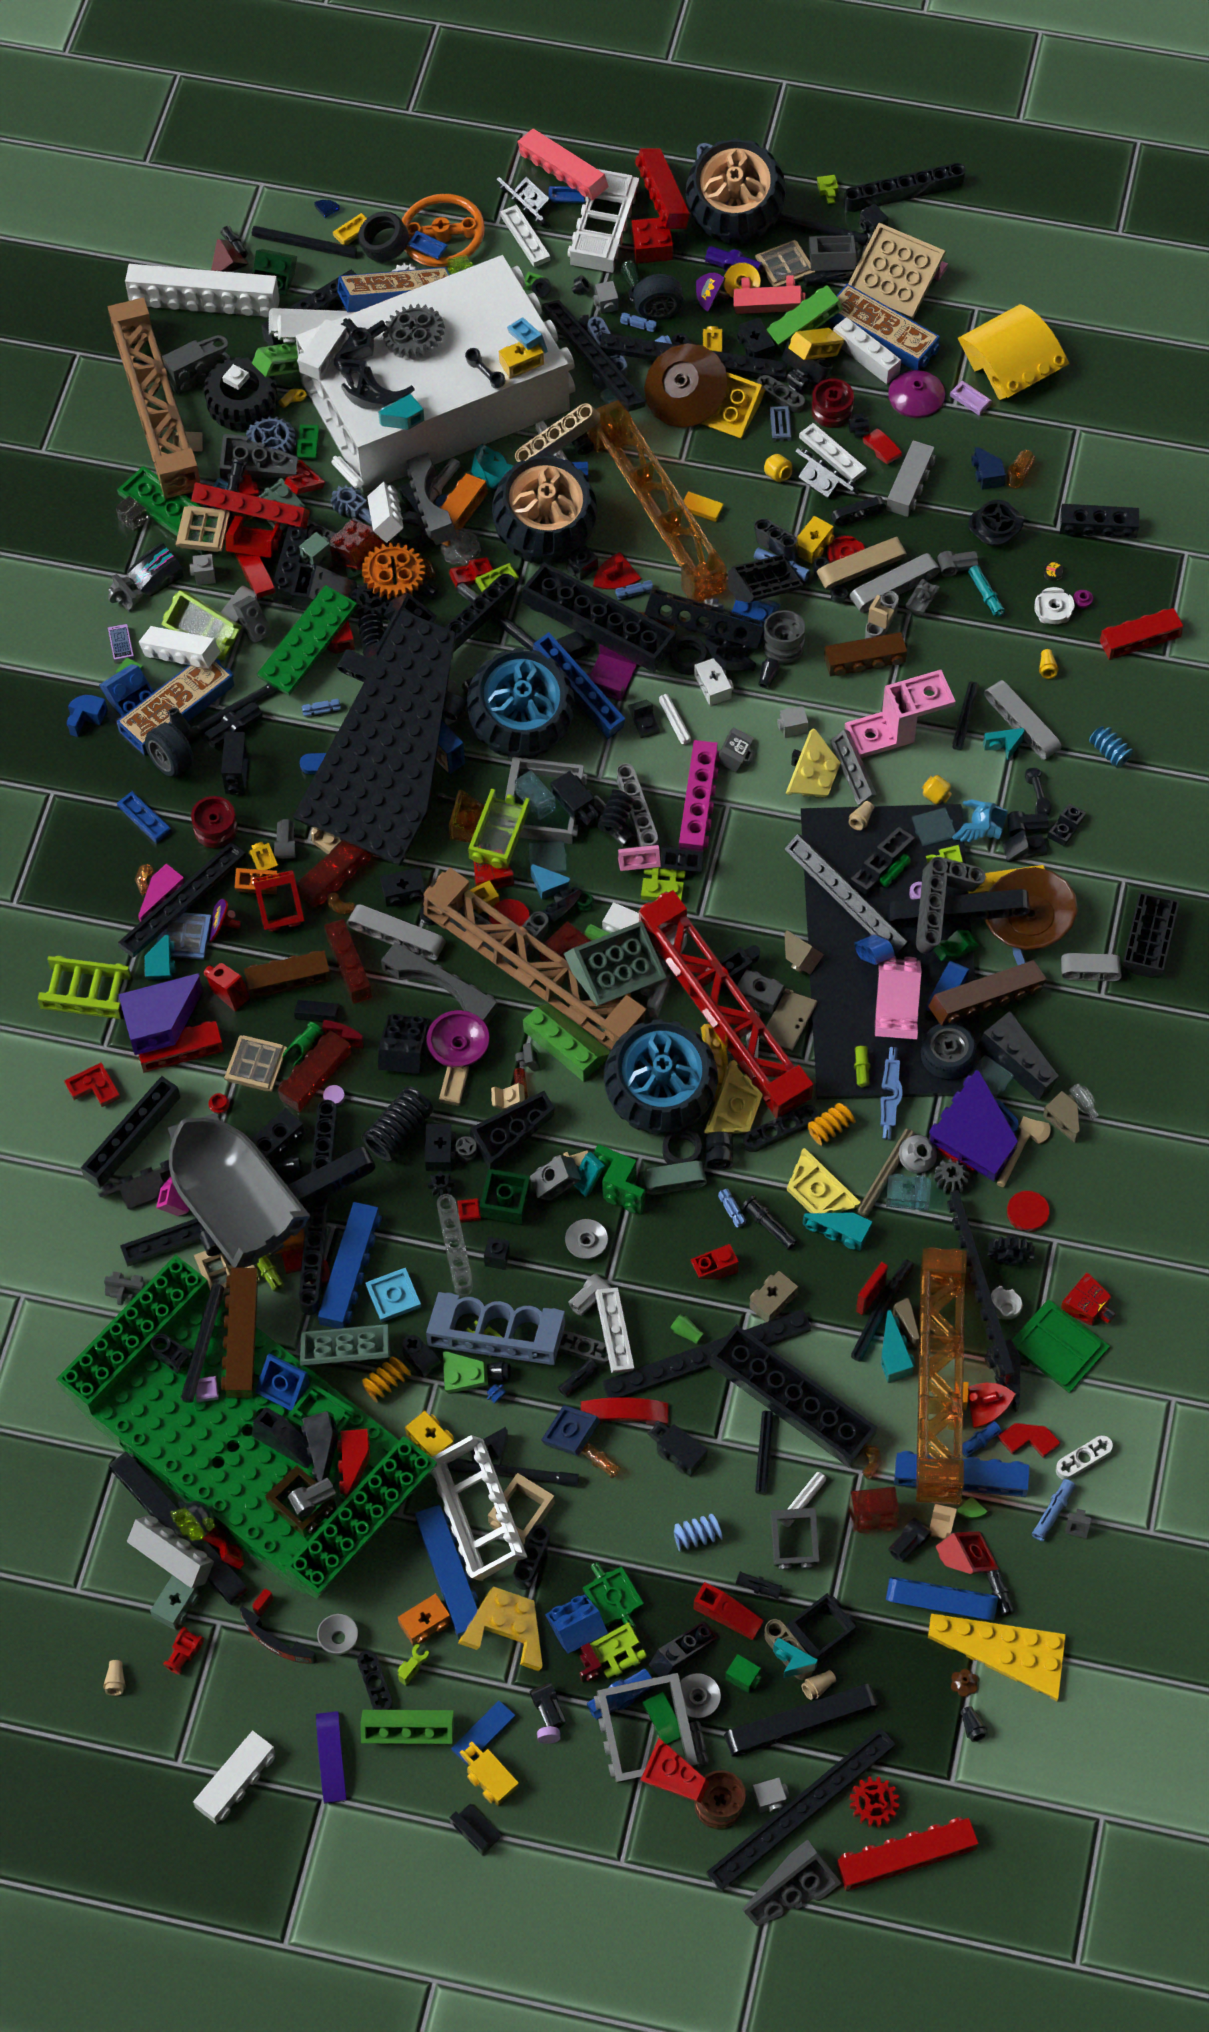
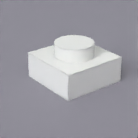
[222,364,250,390]

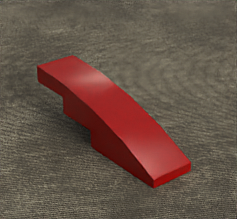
[235,553,276,599]

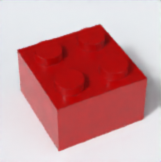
[632,218,673,264]

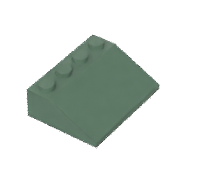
[564,921,667,1006]
[300,1324,390,1366]

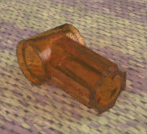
[1007,450,1036,489]

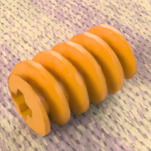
[808,1103,856,1146]
[362,1356,411,1403]

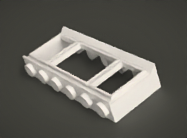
[431,1435,527,1581]

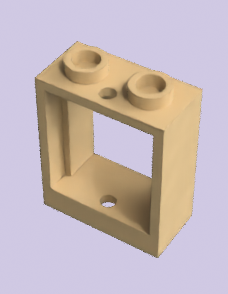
[488,1473,555,1544]

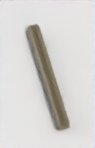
[858,1129,915,1217]

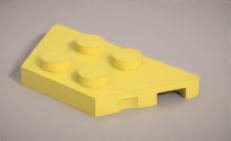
[786,728,840,798]
[704,1060,762,1134]
[787,1148,861,1213]

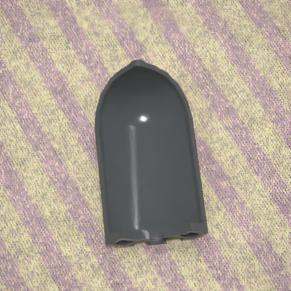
[169,1118,310,1268]

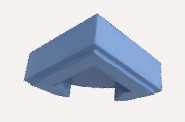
[1013,947,1026,965]

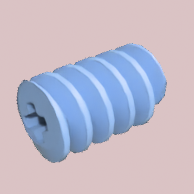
[674,1514,723,1552]

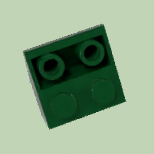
[253,249,297,295]

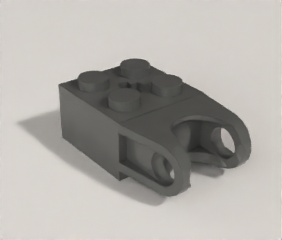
[162,335,231,395]

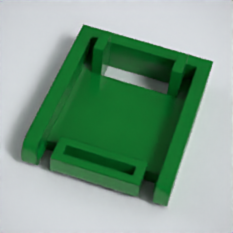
[286,1383,356,1434]

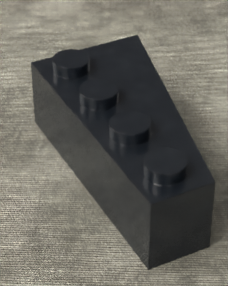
[977,1011,1059,1101]
[470,1090,554,1169]

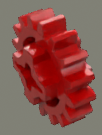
[849,1776,899,1828]

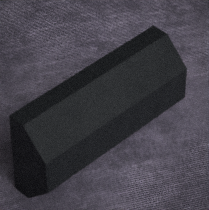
[728,554,803,602]
[1122,892,1180,977]

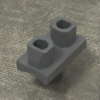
[108,574,143,612]
[906,579,939,617]
[104,1272,144,1305]

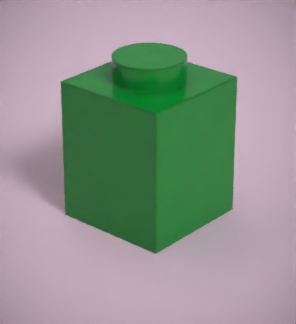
[725,1654,762,1693]

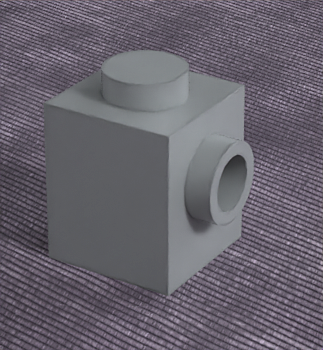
[593,281,618,313]
[190,554,216,585]
[777,706,808,738]
[753,1778,789,1813]

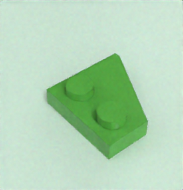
[443,1352,488,1394]

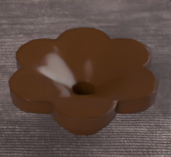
[951,1669,978,1697]

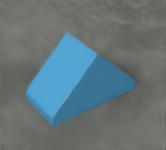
[531,864,570,899]

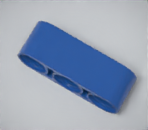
[855,935,895,965]
[926,961,970,1013]

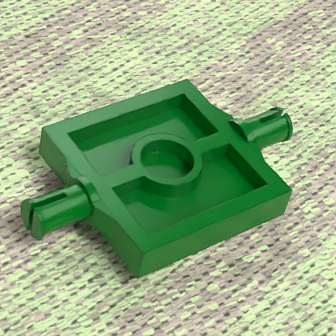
[583,1562,644,1629]

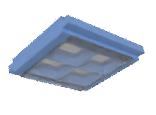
[157,913,212,960]

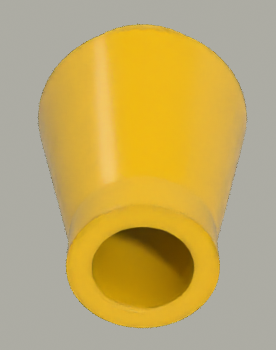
[1039,649,1059,679]

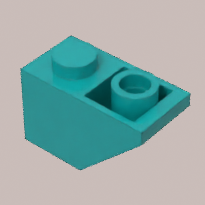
[378,394,425,430]
[145,935,175,980]

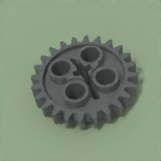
[382,304,445,359]

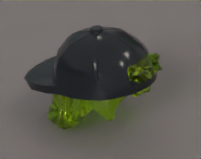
[170,1500,215,1541]

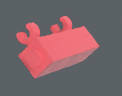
[734,275,806,314]

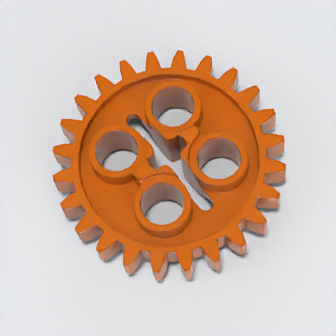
[362,543,425,599]

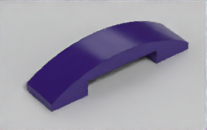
[316,1711,347,1804]

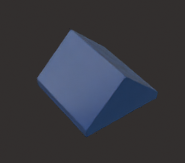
[255,1353,310,1411]

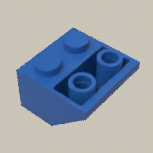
[726,598,781,644]
[99,664,154,717]
[545,1594,608,1653]

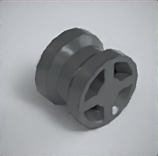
[455,1136,477,1162]

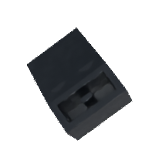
[290,563,357,610]
[378,1014,429,1074]

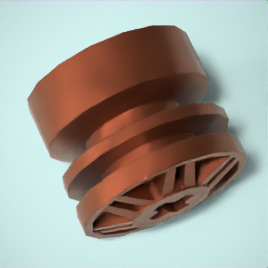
[694,1770,746,1829]

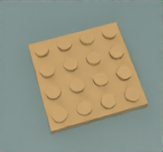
[848,223,946,319]

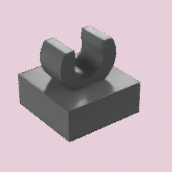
[515,1043,540,1071]
[1065,1509,1091,1539]

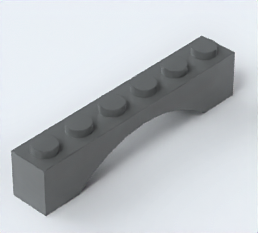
[406,452,458,545]
[381,942,498,1026]

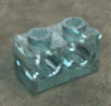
[515,770,556,820]

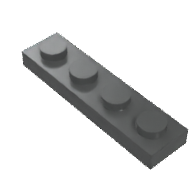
[830,729,877,806]

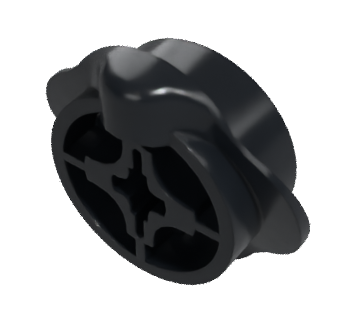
[968,499,1025,546]

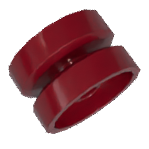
[812,379,854,428]
[191,796,238,848]

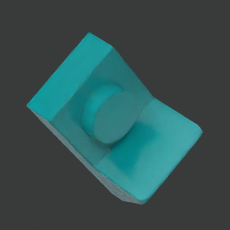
[983,728,1024,760]
[773,1637,818,1678]

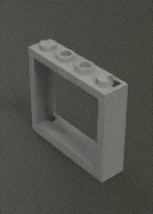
[500,757,587,844]
[594,1673,698,1782]

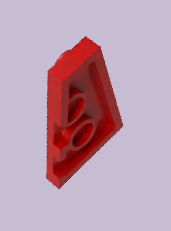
[641,1738,709,1803]

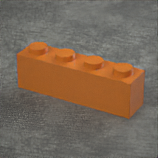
[431,473,488,546]

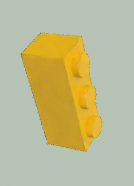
[788,328,844,360]

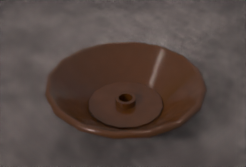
[644,343,728,428]
[985,867,1078,950]

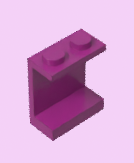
[586,644,638,701]

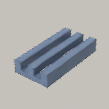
[770,406,791,442]

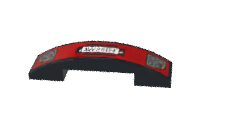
[239,1606,317,1664]

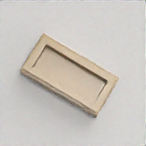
[439,1066,469,1106]

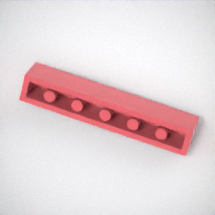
[517,129,609,200]

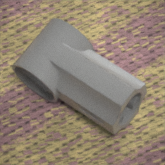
[568,1273,612,1316]

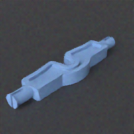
[880,1047,902,1140]

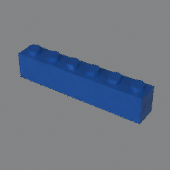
[533,632,625,739]
[318,1202,382,1329]
[894,1451,1029,1497]
[415,1505,484,1641]

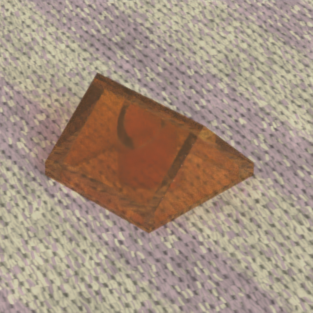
[449,790,484,843]

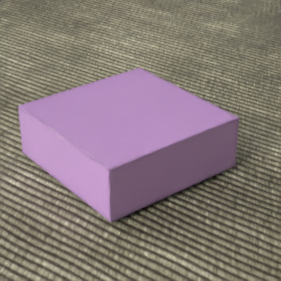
[196,1376,219,1402]

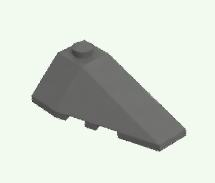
[219,434,298,479]
[743,1840,841,1926]

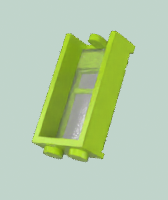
[161,590,242,660]
[468,789,530,869]

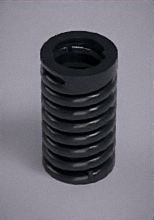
[362,1086,434,1161]

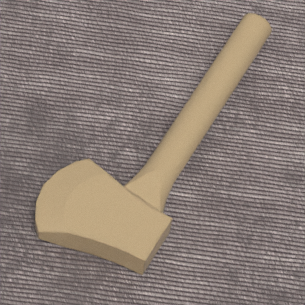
[997,1116,1051,1187]

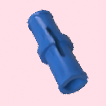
[959,1421,1002,1458]

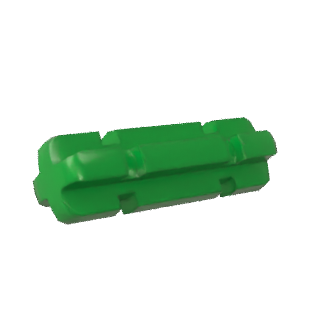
[879,854,911,887]

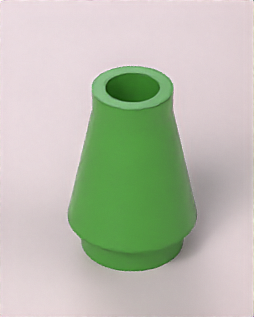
[670,1314,704,1344]

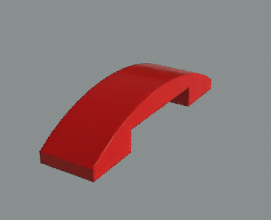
[581,1398,668,1425]

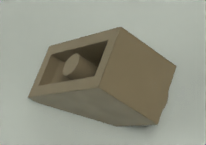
[785,930,824,974]
[1043,1091,1079,1143]

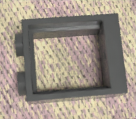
[809,235,859,271]
[770,1508,819,1569]

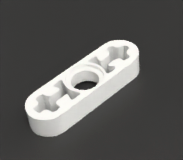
[1056,1436,1113,1480]

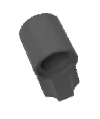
[937,551,978,577]
[274,819,296,859]
[288,1478,337,1517]

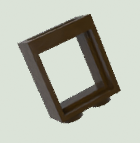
[265,1465,336,1538]

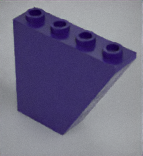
[118,973,203,1055]
[929,1070,1018,1182]

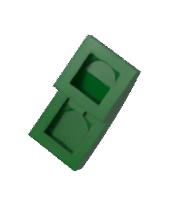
[297,424,319,459]
[643,1692,681,1745]

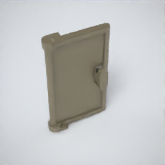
[759,988,818,1051]

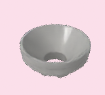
[899,1135,937,1174]
[317,1614,358,1655]

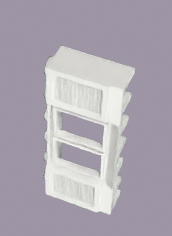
[567,169,639,273]

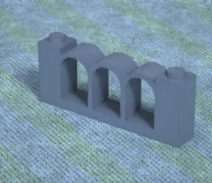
[426,1292,565,1365]

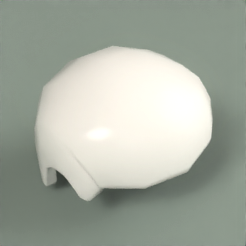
[991,1286,1023,1319]

